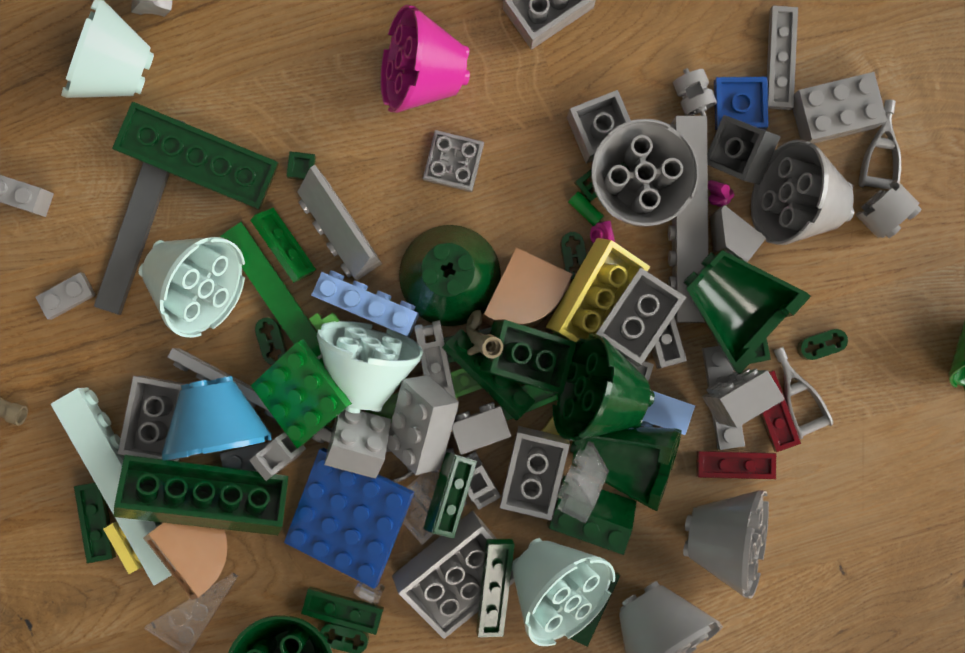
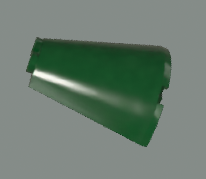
[683,250,811,374]
[570,427,682,511]

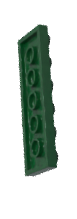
[112,101,279,210]

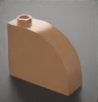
[482,247,572,328]
[143,523,227,600]

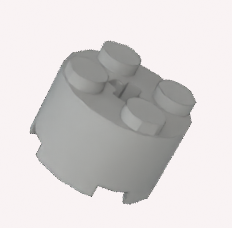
[856,180,922,238]

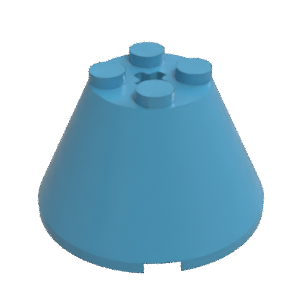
[162,376,272,460]

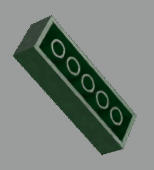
[114,455,289,536]

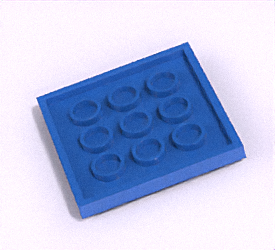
[284,448,415,589]

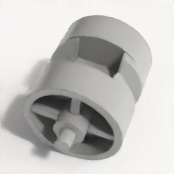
[673,68,717,116]

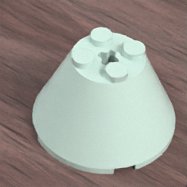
[61,0,154,98]
[138,237,245,337]
[317,321,423,413]
[512,538,615,646]

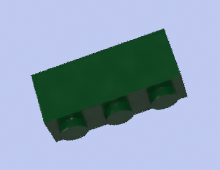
[547,476,637,555]

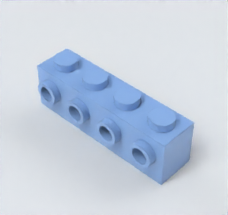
[311,270,419,338]

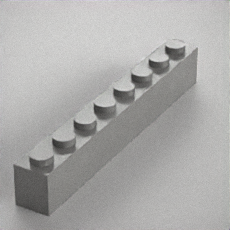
[668,116,708,323]

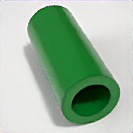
[568,191,604,227]

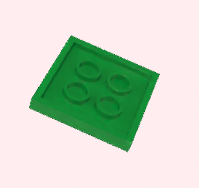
[250,339,352,449]

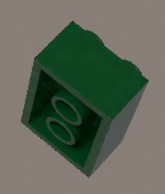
[480,319,577,394]

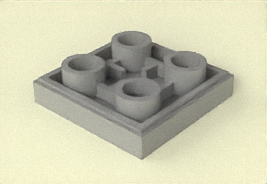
[423,130,484,192]

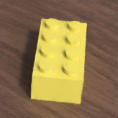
[546,238,650,342]

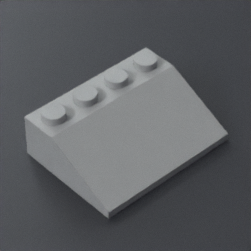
[298,165,383,280]
[392,510,515,639]

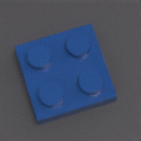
[714,77,768,130]

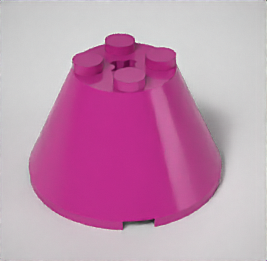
[381,5,470,113]

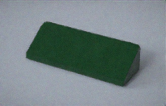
[423,452,477,539]

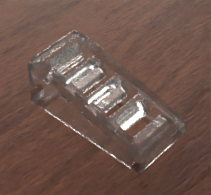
[353,581,385,604]

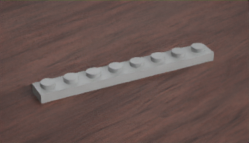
[168,348,332,443]

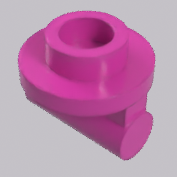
[708,180,735,207]
[590,221,615,244]

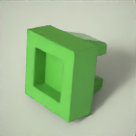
[309,313,340,332]

